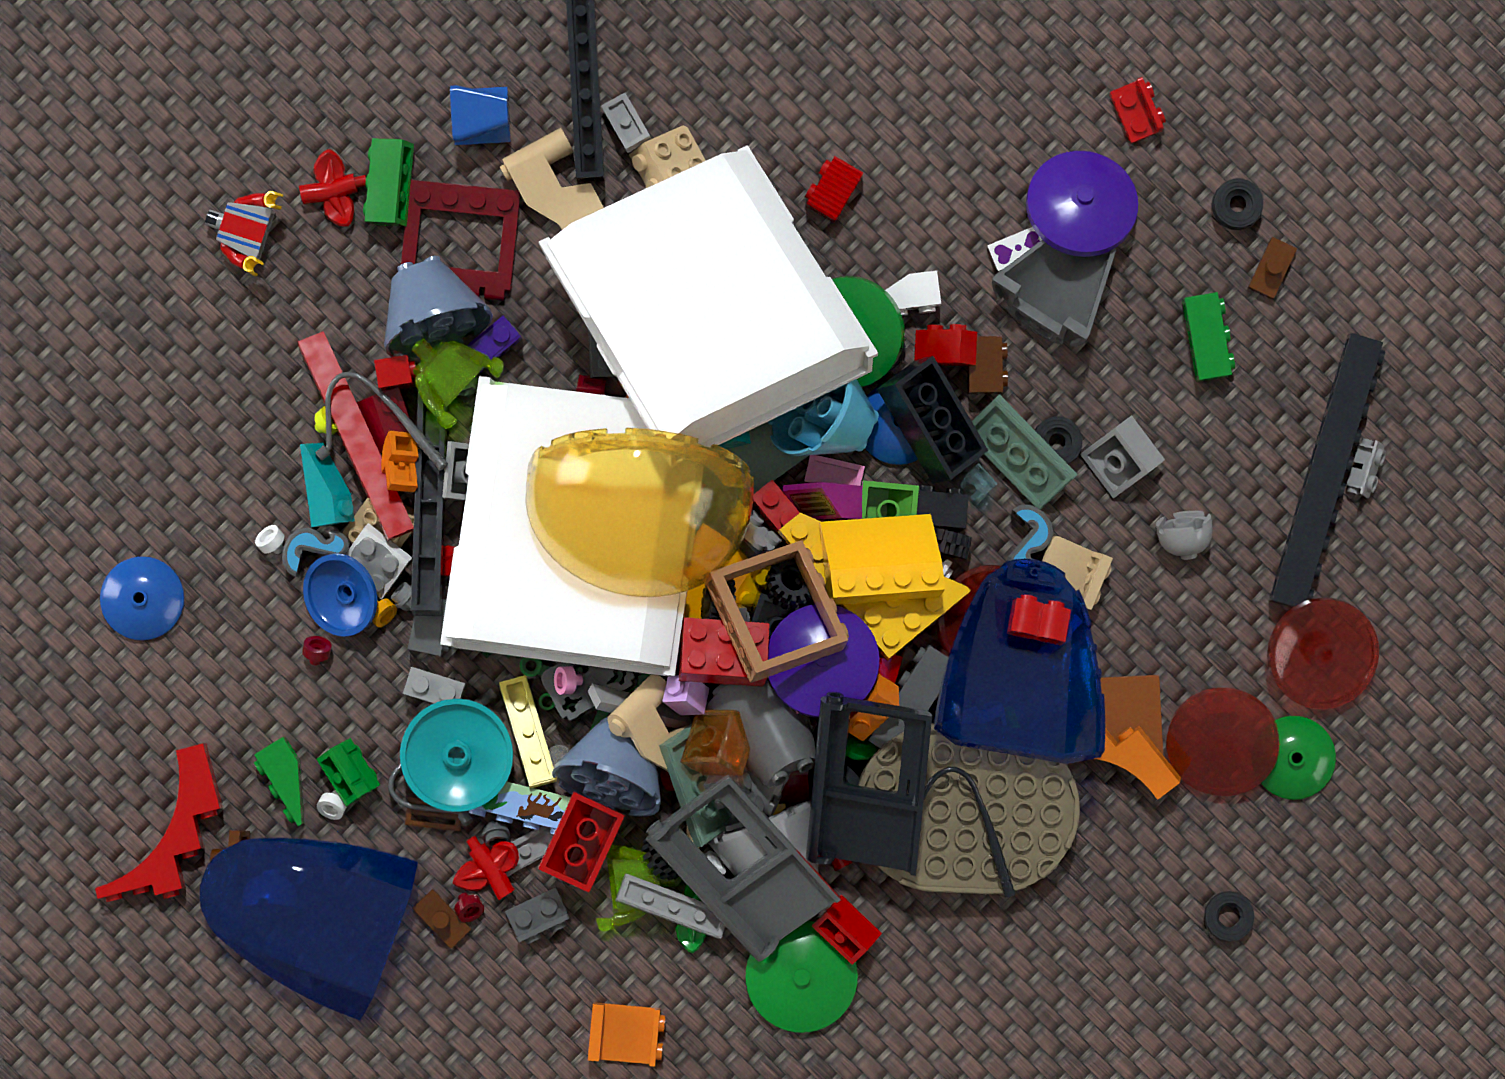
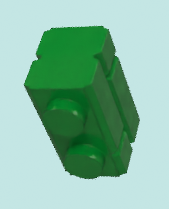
[316,738,380,807]

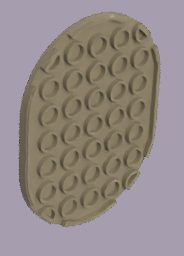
[858,723,1080,894]

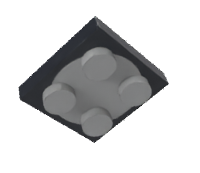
[717,509,786,559]

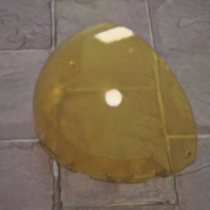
[525,428,754,597]

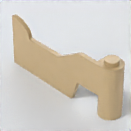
[500,128,604,230]
[607,674,699,848]

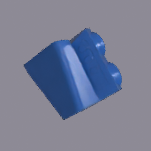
[450,85,511,145]

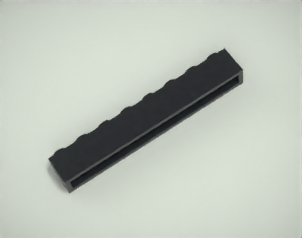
[411,389,448,616]

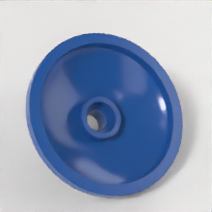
[865,384,918,465]
[303,553,377,636]
[100,557,184,640]

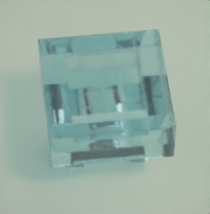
[960,463,998,500]

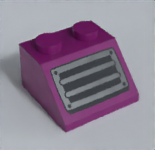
[783,482,862,522]

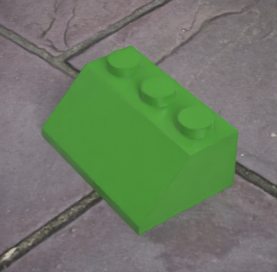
[861,480,919,519]

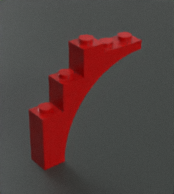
[95,743,223,902]

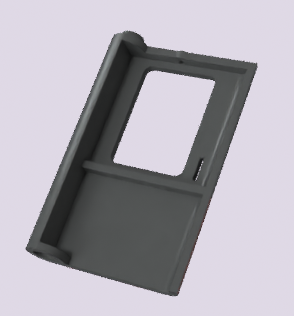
[646,775,841,962]

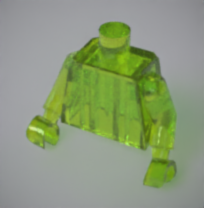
[412,338,503,429]
[596,845,675,931]

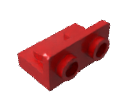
[1109,77,1166,144]

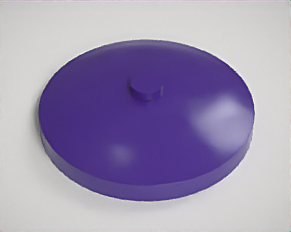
[1026,151,1138,257]
[768,604,879,718]

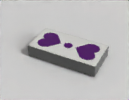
[987,227,1042,272]

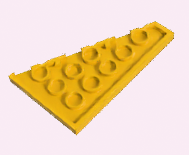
[778,513,971,660]

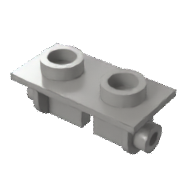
[1346,438,1386,499]

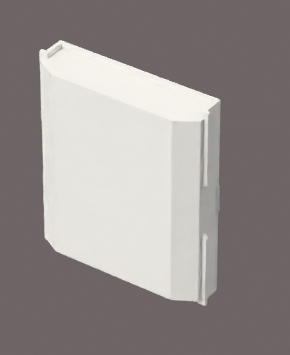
[539,145,878,468]
[440,376,707,677]

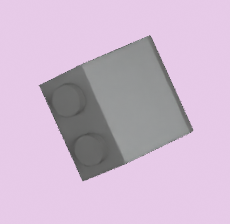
[1080,415,1165,498]
[442,441,469,502]

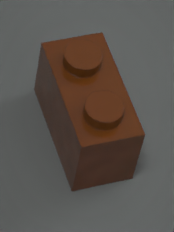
[967,336,1008,394]

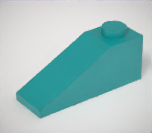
[300,443,355,527]

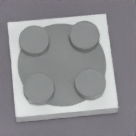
[345,523,412,599]

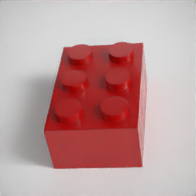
[678,617,769,687]

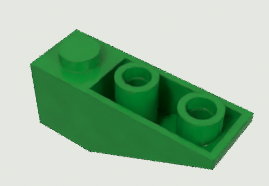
[254,737,305,826]

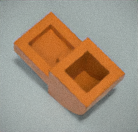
[381,431,419,492]

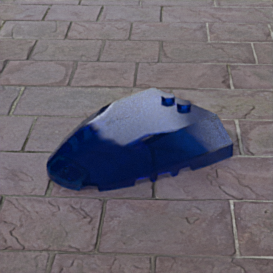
[934,558,1105,764]
[199,837,418,1021]

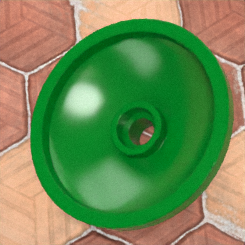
[1252,716,1336,800]

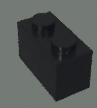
[917,485,969,529]

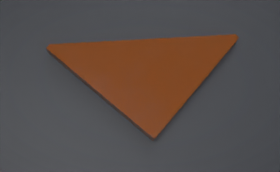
[1051,675,1163,754]

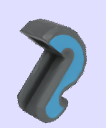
[1007,505,1054,574]
[282,528,351,577]

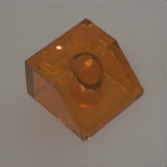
[680,710,750,776]

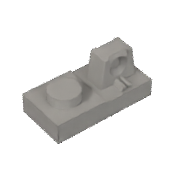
[601,93,651,153]

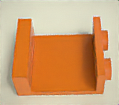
[588,1002,665,1067]

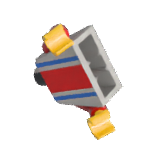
[205,191,283,276]

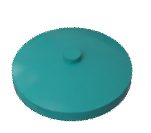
[400,699,513,812]

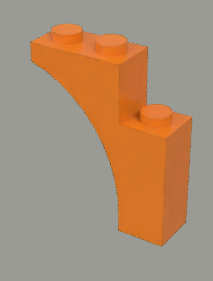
[1053,716,1181,799]

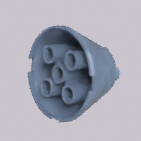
[384,256,493,358]
[552,718,661,816]

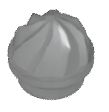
[391,582,412,611]

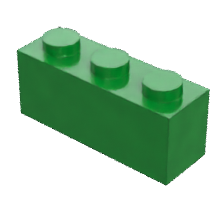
[363,138,414,226]
[1182,292,1235,382]

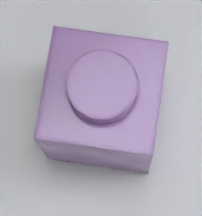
[662,675,710,715]

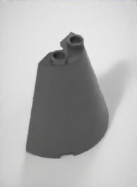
[992,240,1116,346]
[698,677,816,788]

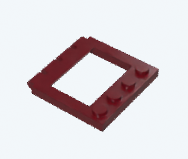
[401,180,521,301]

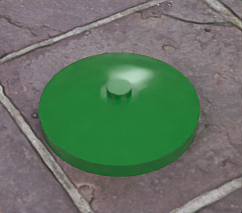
[832,276,905,387]
[746,920,858,1033]

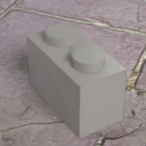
[403,667,467,703]

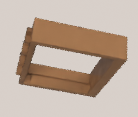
[705,540,849,683]

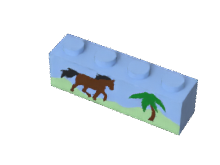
[469,782,571,834]

